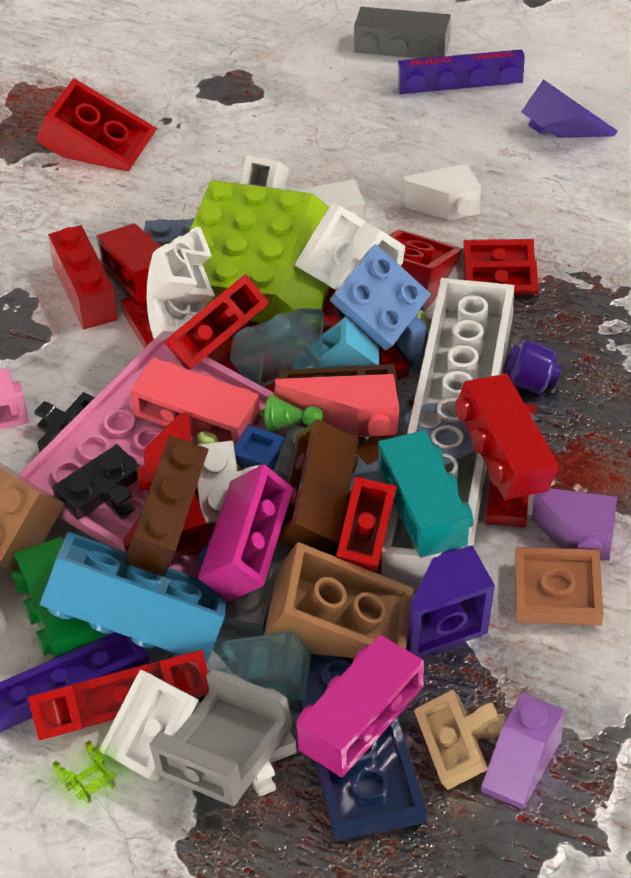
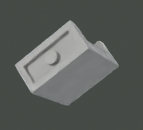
[149,668,293,806]

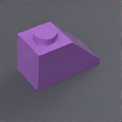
[532,488,617,561]
[481,692,565,810]

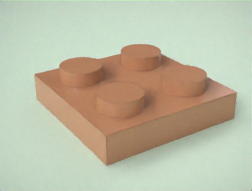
[515,547,603,626]

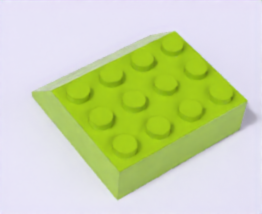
[189,180,330,331]

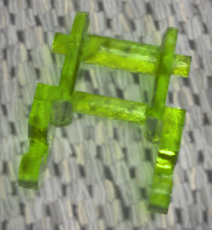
[52,740,116,804]

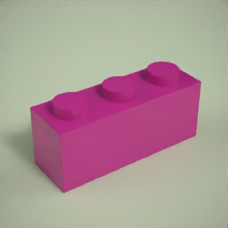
[198,464,293,602]
[296,635,424,778]

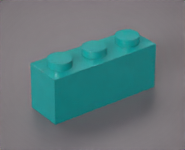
[378,430,474,558]

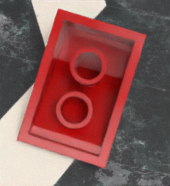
[35,78,157,172]
[389,229,463,310]

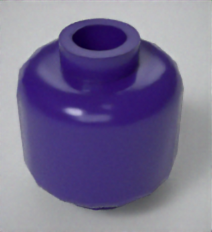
[503,340,562,395]

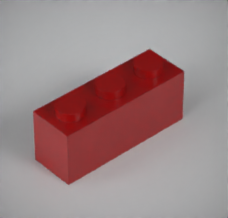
[96,223,163,304]
[48,225,118,330]
[455,373,560,500]

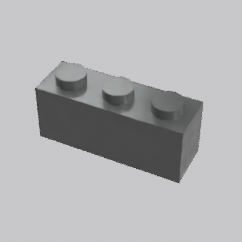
[354,7,451,59]

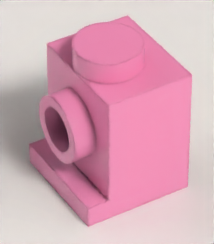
[0,367,29,429]

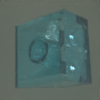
[230,308,324,386]

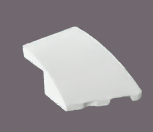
[295,201,405,291]
[147,227,215,340]

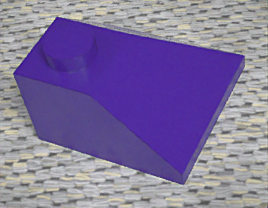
[521,79,618,138]
[406,545,495,657]

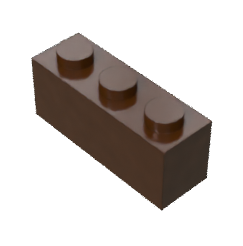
[277,419,359,553]
[124,435,209,577]

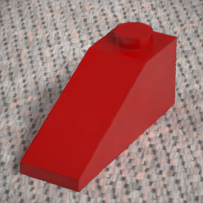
[163,274,269,370]

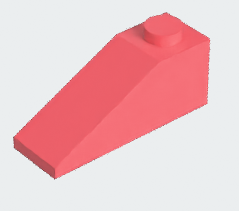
[275,374,399,437]

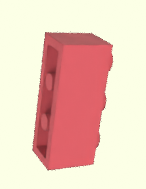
[130,357,260,447]

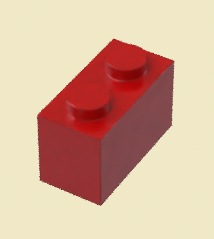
[336,476,397,573]

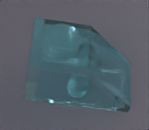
[213,632,311,702]

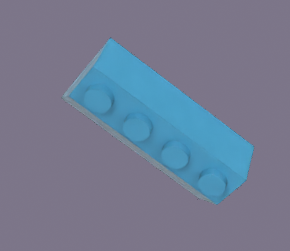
[40,532,227,664]

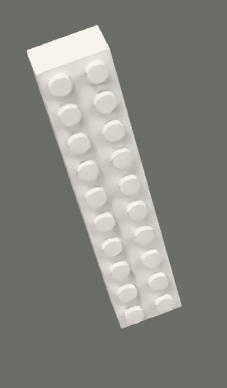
[381,278,515,589]

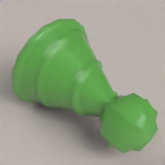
[259,394,323,433]

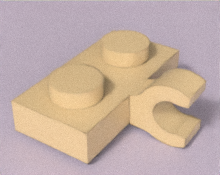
[414,689,505,790]

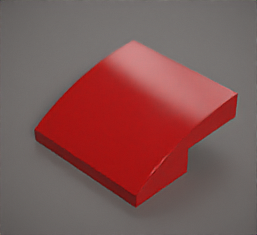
[463,239,538,295]

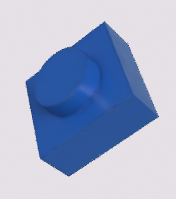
[234,424,285,470]

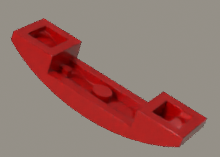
[28,649,209,741]

